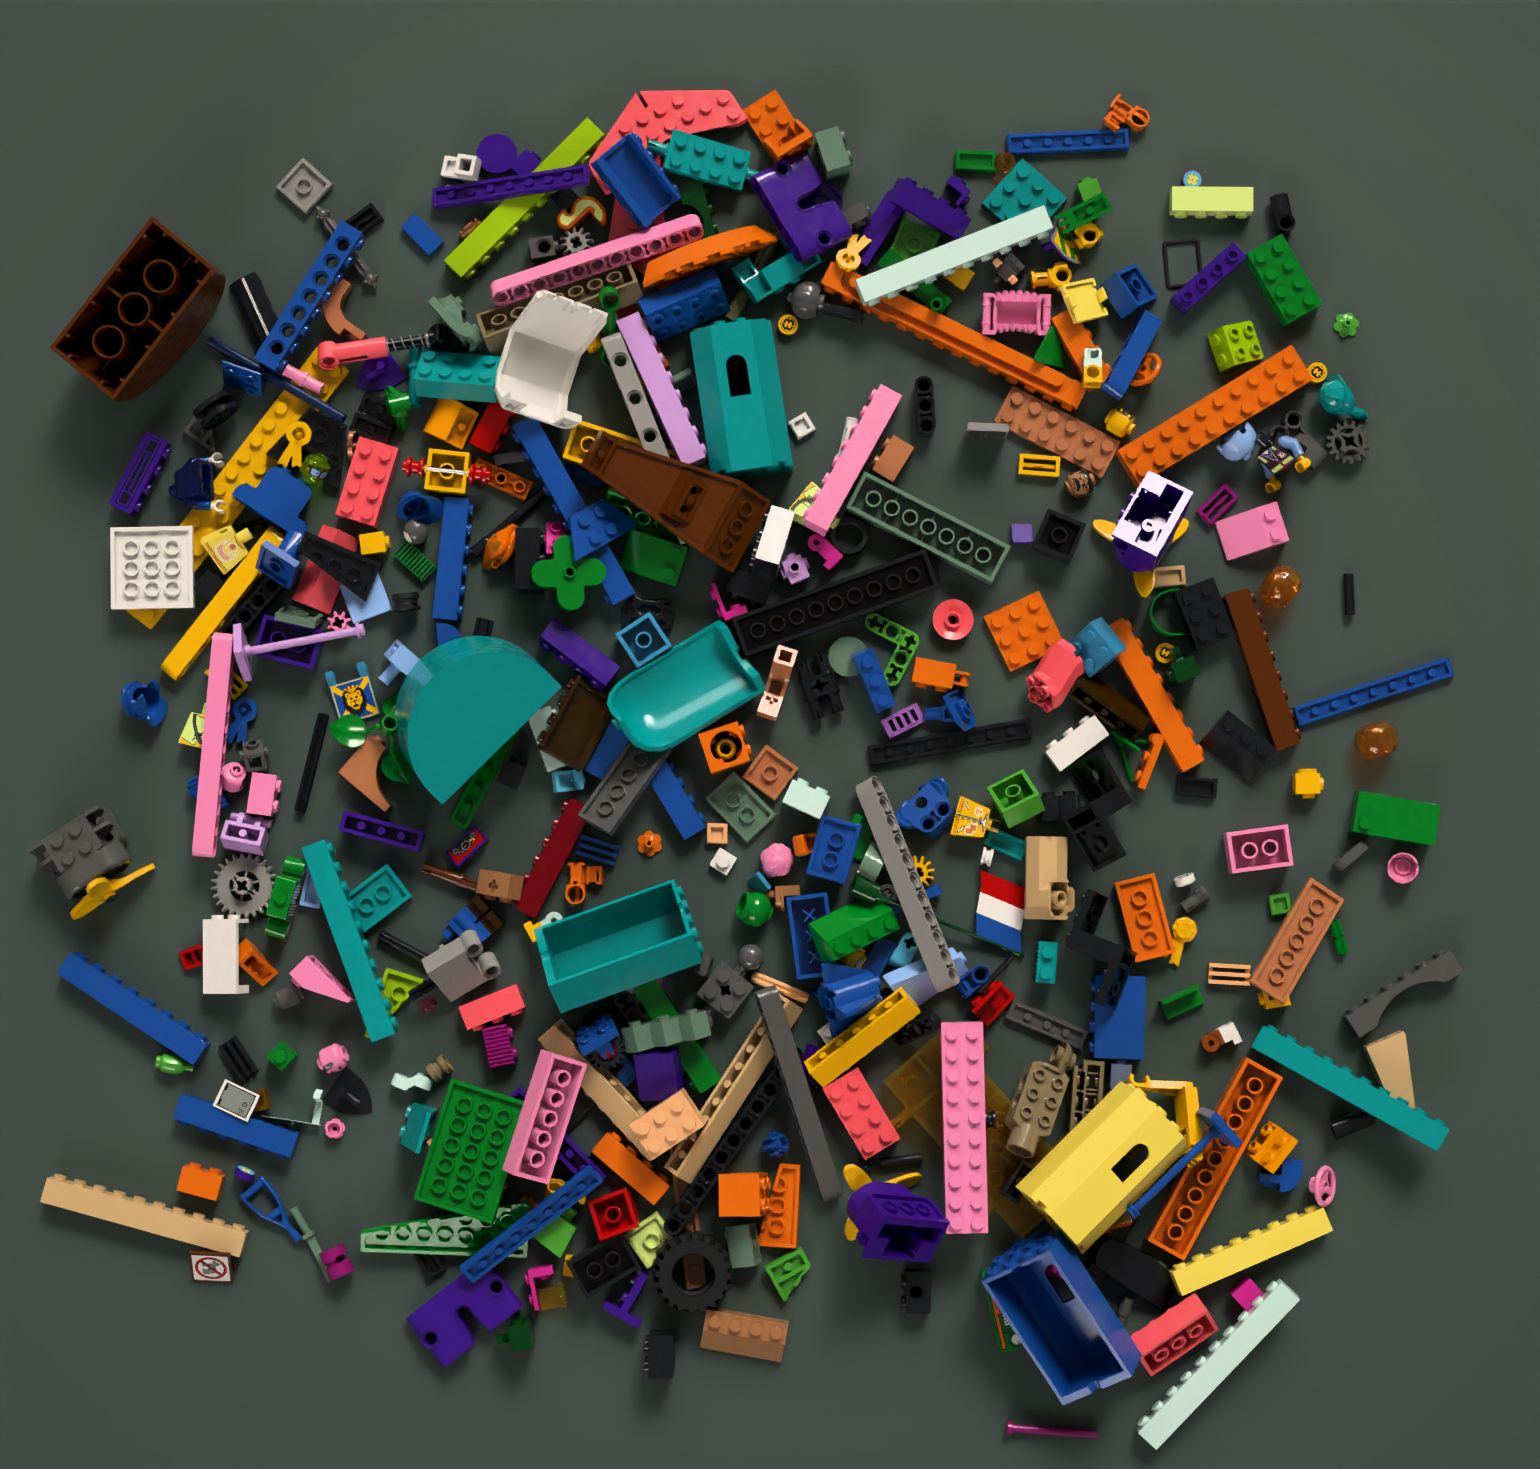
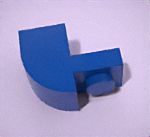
[1256,1158,1303,1192]

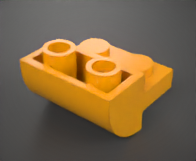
[423,398,479,450]
[1244,1120,1299,1174]

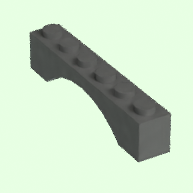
[1343,949,1464,1038]

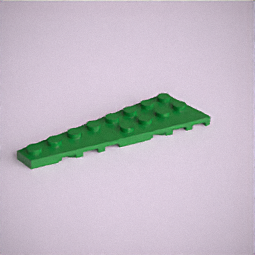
[361,1201,530,1258]

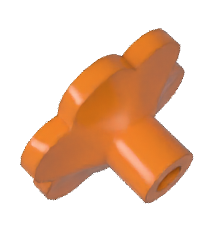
[637,830,662,857]

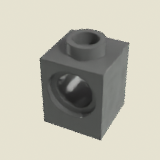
[528,235,560,263]

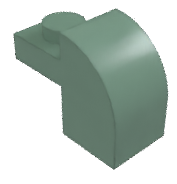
[851,841,884,884]

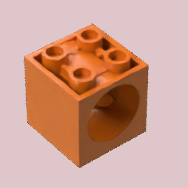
[698,721,753,775]
[718,1172,771,1217]

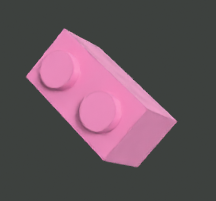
[246,772,282,817]

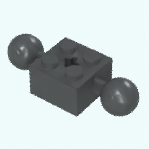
[697,944,764,1030]

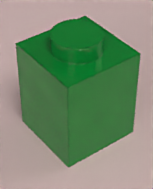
[266,1041,299,1071]

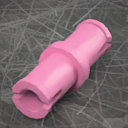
[283,364,325,395]

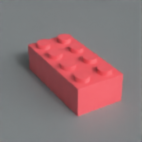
[335,436,401,529]
[822,1066,900,1160]
[1131,1293,1219,1377]

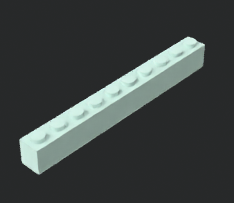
[854,205,1053,307]
[1137,1278,1300,1450]

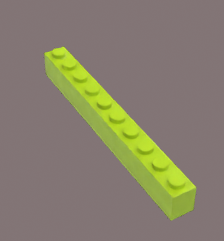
[444,117,605,281]

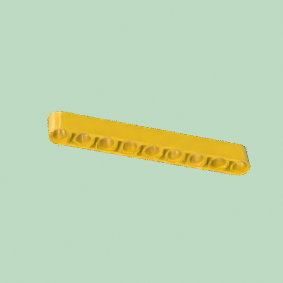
[160,525,285,681]

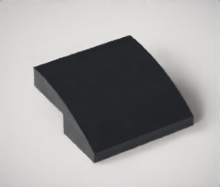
[349,391,396,445]

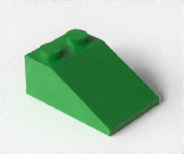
[620,529,690,587]

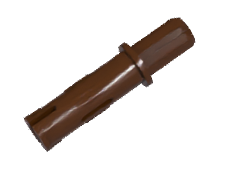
[421,861,478,893]

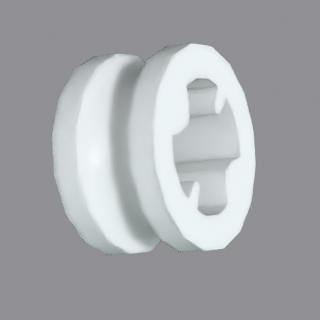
[979,847,994,867]

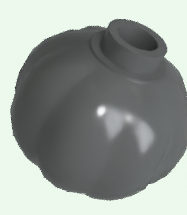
[787,281,826,319]

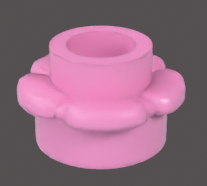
[325,1118,345,1139]

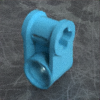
[887,932,918,969]

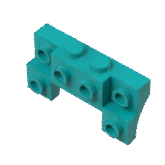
[730,237,822,304]

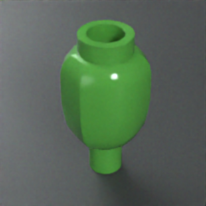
[155,1053,194,1074]

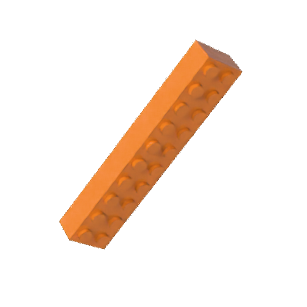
[1115,345,1313,488]
[1145,1056,1283,1261]

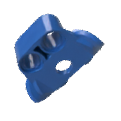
[895,776,955,838]

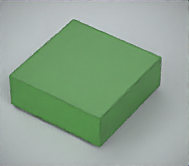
[1267,892,1291,916]

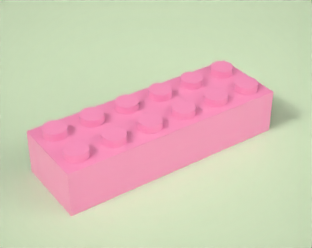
[502,1049,587,1185]

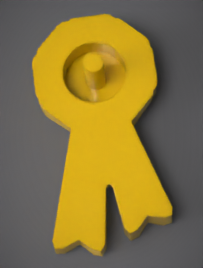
[835,234,871,272]
[277,421,312,468]
[1164,917,1197,966]

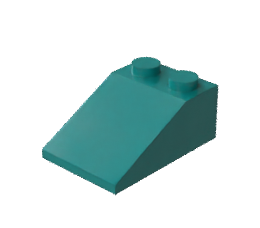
[399,1102,439,1154]

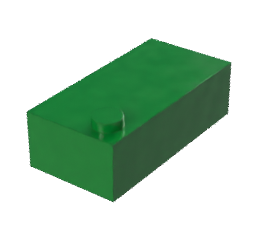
[1348,791,1441,846]

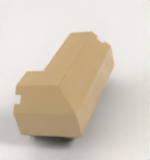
[1024,836,1075,920]

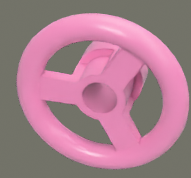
[1309,1165,1336,1207]

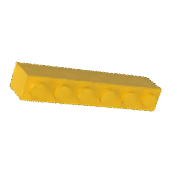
[804,986,921,1088]

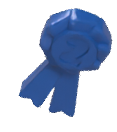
[227,697,258,744]

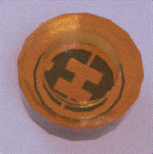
[994,152,1015,173]

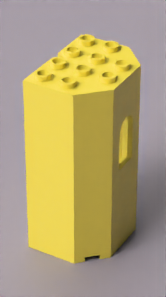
[1015,1081,1188,1254]

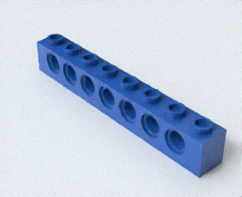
[254,220,365,374]

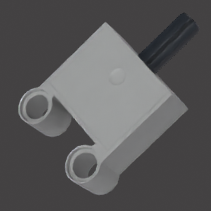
[408,930,501,1002]

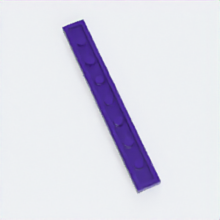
[432,164,590,210]

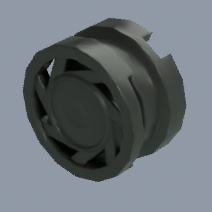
[391,592,421,613]

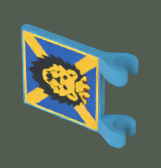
[325,662,381,719]

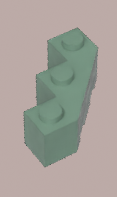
[621,1008,711,1053]

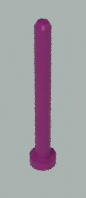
[1006,1420,1098,1438]

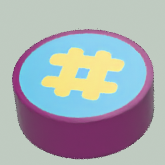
[1181,170,1203,187]

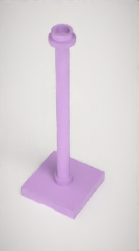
[233,623,366,682]

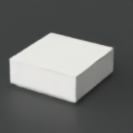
[788,412,816,440]

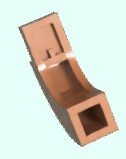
[322,278,368,341]
[756,645,798,721]

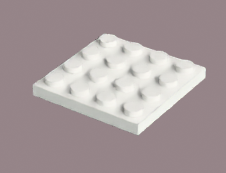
[110,526,195,610]

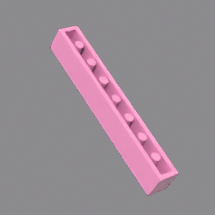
[802,384,902,537]

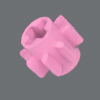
[327,611,352,631]

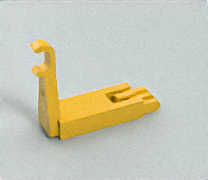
[1126,1073,1203,1168]

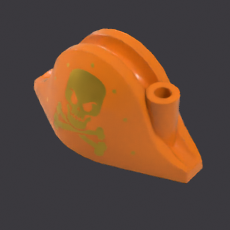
[482,523,518,571]

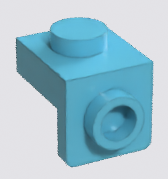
[551,770,585,793]

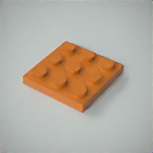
[983,591,1062,672]

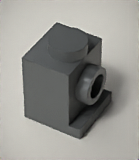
[841,201,872,230]

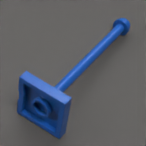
[1125,1107,1243,1219]

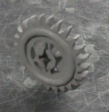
[210,852,277,919]

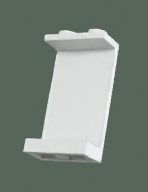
[203,915,249,994]

